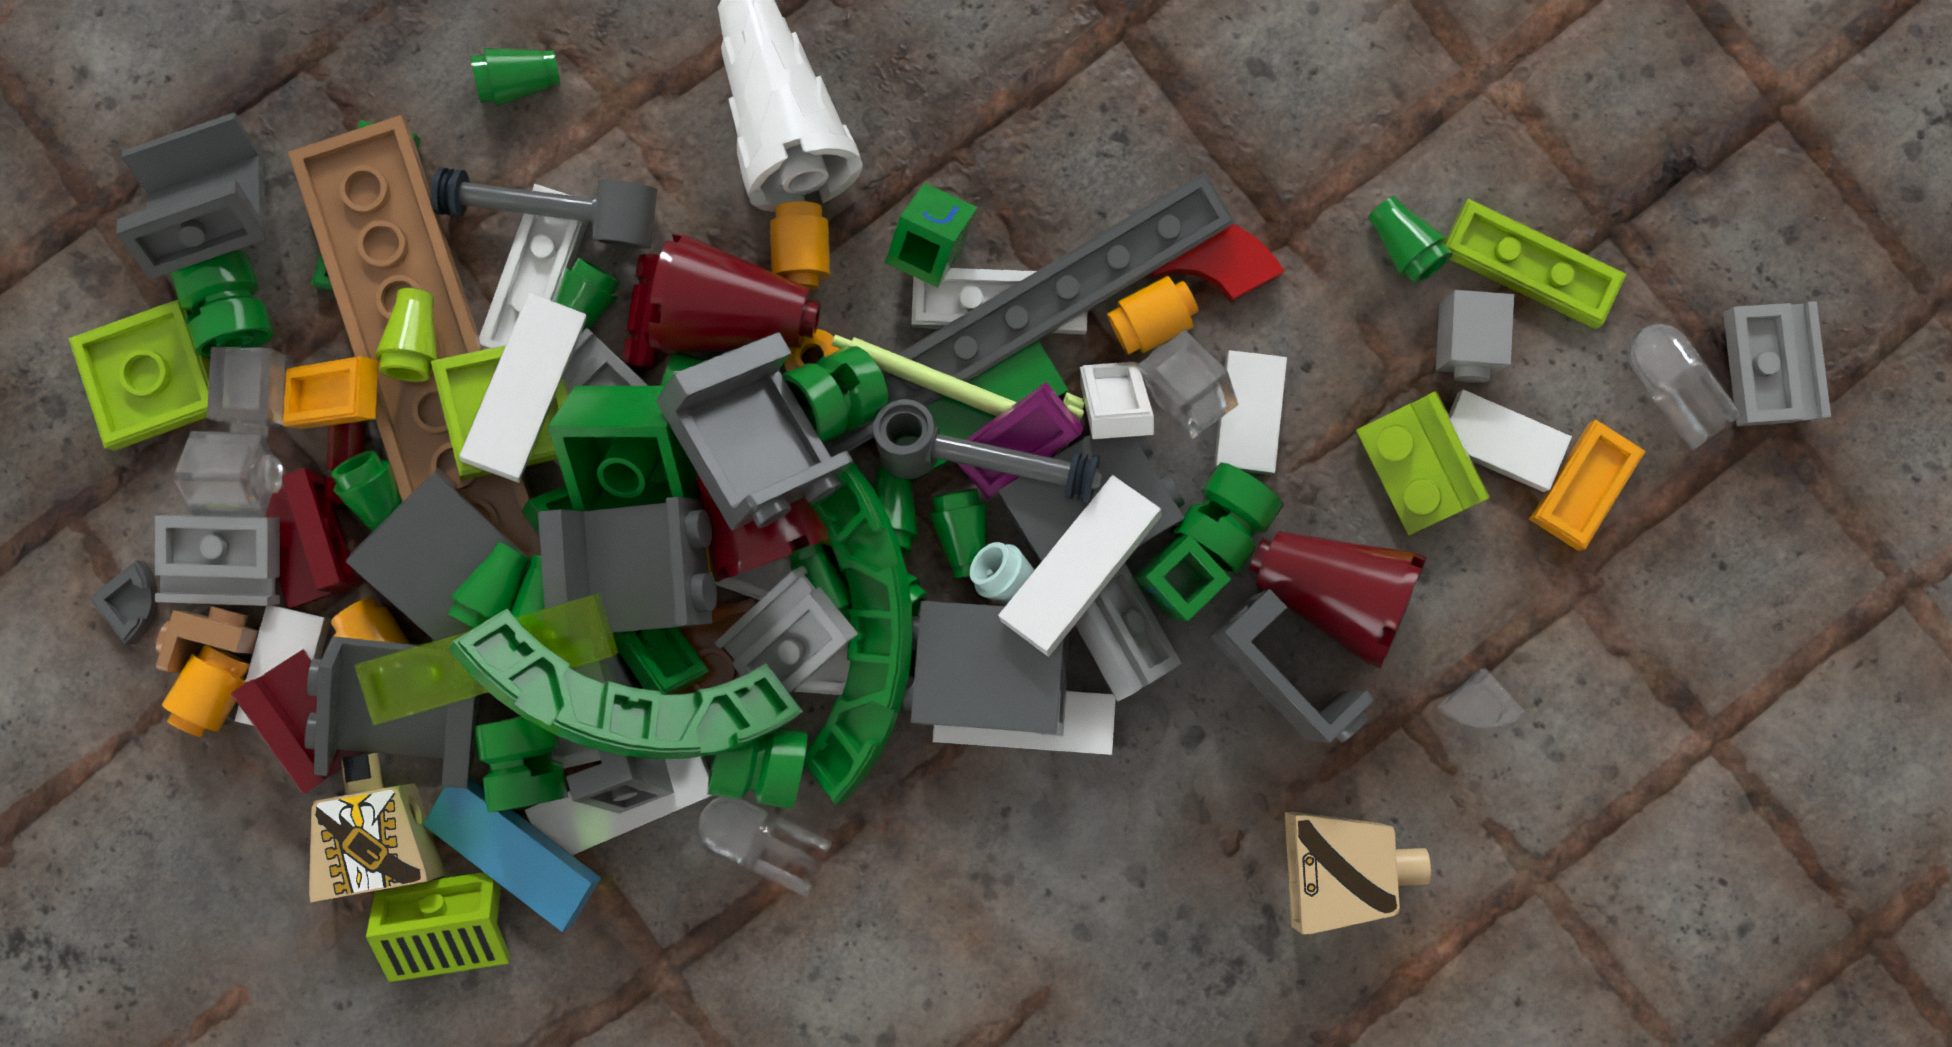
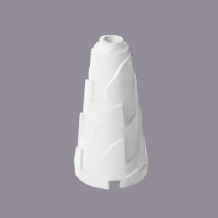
[718,0,863,212]

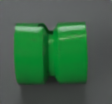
[170,251,275,358]
[782,346,888,444]
[1173,462,1284,575]
[474,717,568,813]
[707,727,807,809]

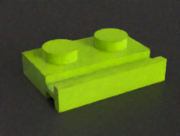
[1356,391,1490,536]

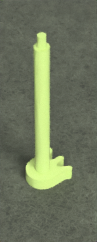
[831,334,1085,455]

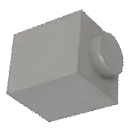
[1436,290,1514,383]

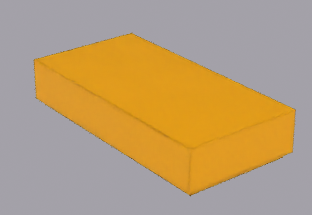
[283,356,379,429]
[1529,419,1646,551]

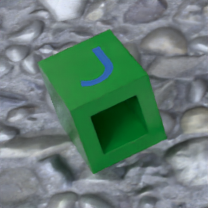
[885,183,978,288]
[1132,535,1231,621]

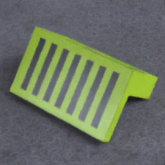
[366,872,510,982]

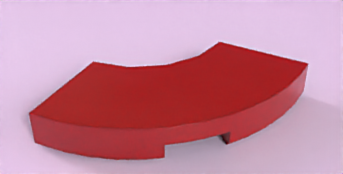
[1150,224,1285,303]

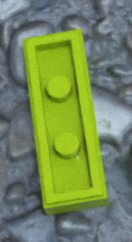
[1445,199,1626,329]

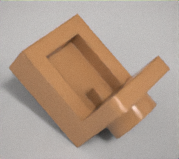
[156,606,259,673]

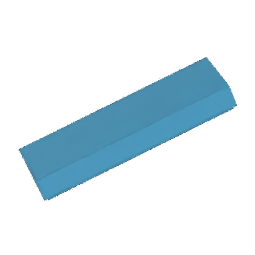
[423,778,601,932]

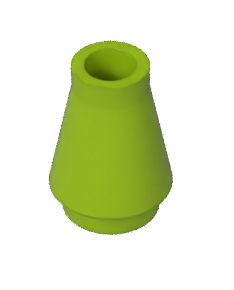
[375,288,437,382]

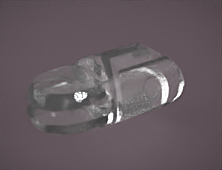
[1627,324,1742,450]
[698,797,833,897]

